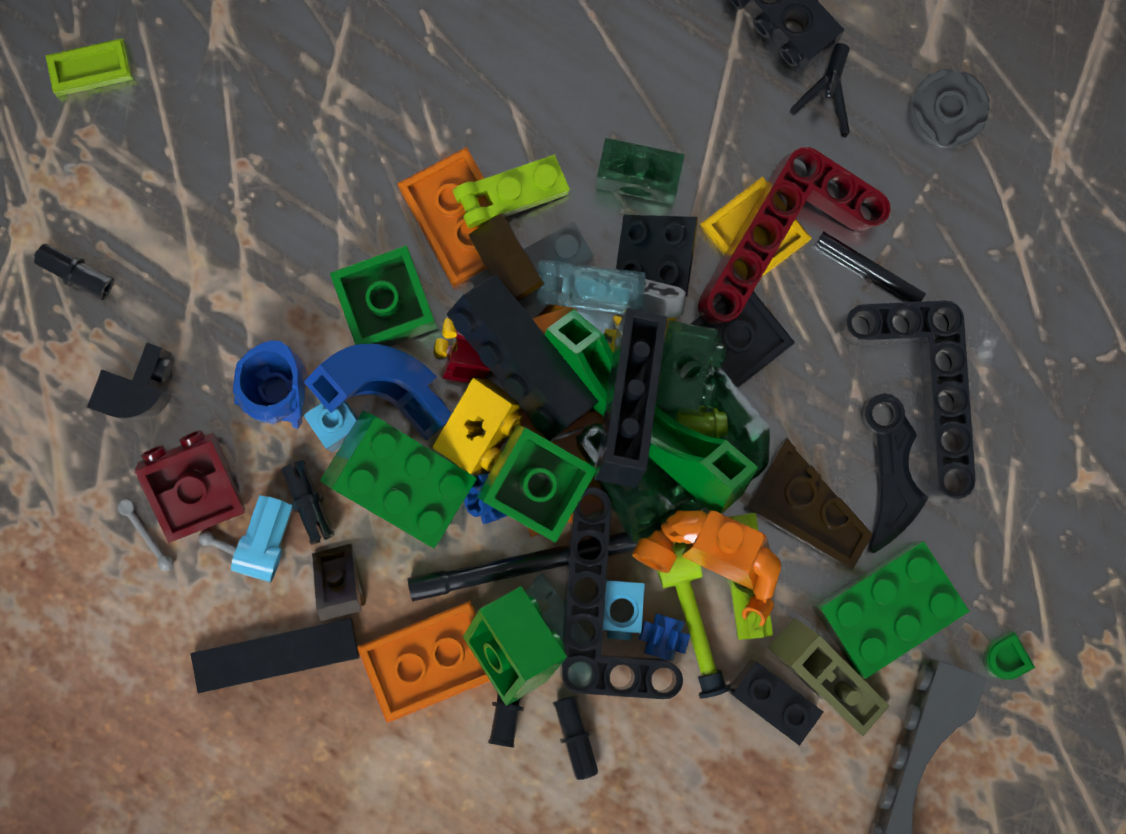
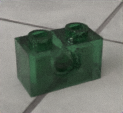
[596,138,685,204]
[656,320,727,417]

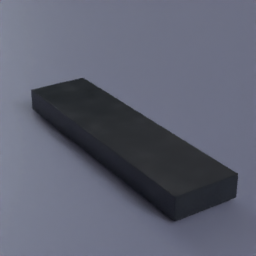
[190,618,360,693]

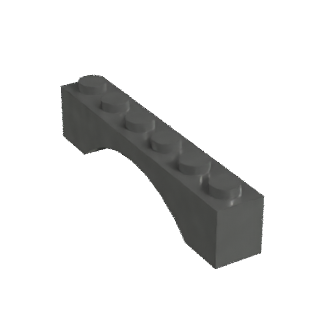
[868,659,987,834]

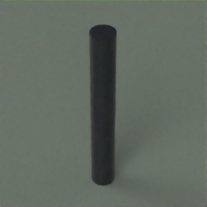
[815,231,926,302]

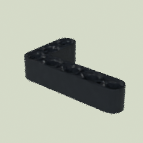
[840,300,976,501]
[560,487,683,699]

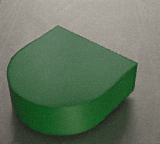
[983,631,1035,680]

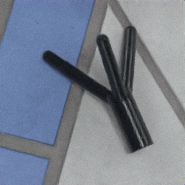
[791,43,850,136]

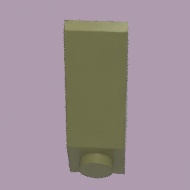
[768,618,890,736]

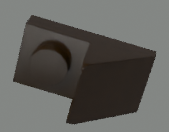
[312,544,366,621]

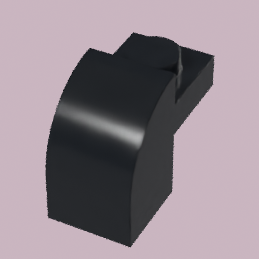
[87,342,173,422]

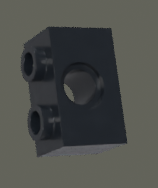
[728,659,824,746]

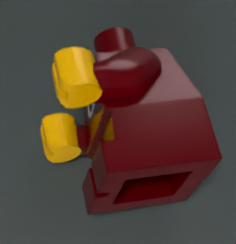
[433,318,490,383]

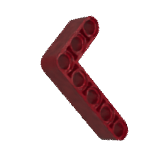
[698,147,891,324]

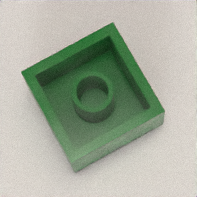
[330,245,438,346]
[476,425,596,543]
[463,586,567,706]

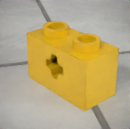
[432,378,523,474]

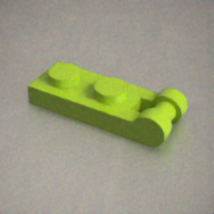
[453,154,570,228]

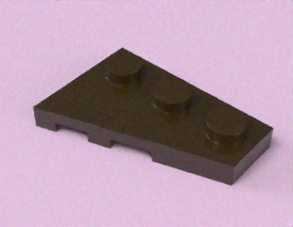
[745,438,873,570]

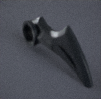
[861,393,929,553]

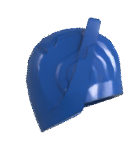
[233,340,308,429]

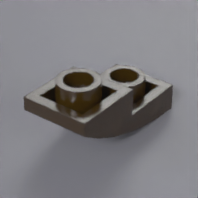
[468,213,545,301]

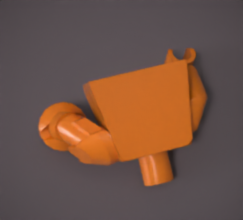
[632,510,781,626]

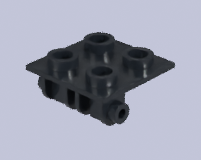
[615,214,698,297]

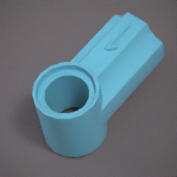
[231,495,293,583]

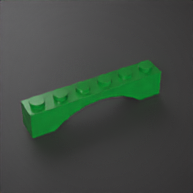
[545,309,758,514]

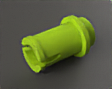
[676,408,728,438]

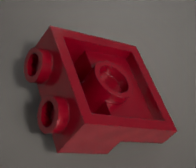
[134,430,245,543]

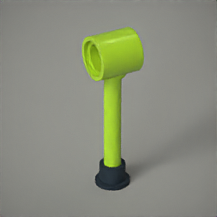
[657,542,731,699]

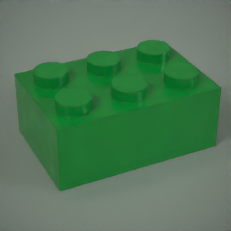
[320,410,477,549]
[813,541,970,679]

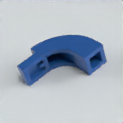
[304,344,452,440]

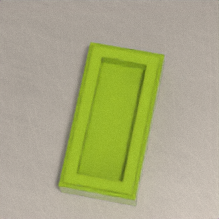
[45,38,134,97]

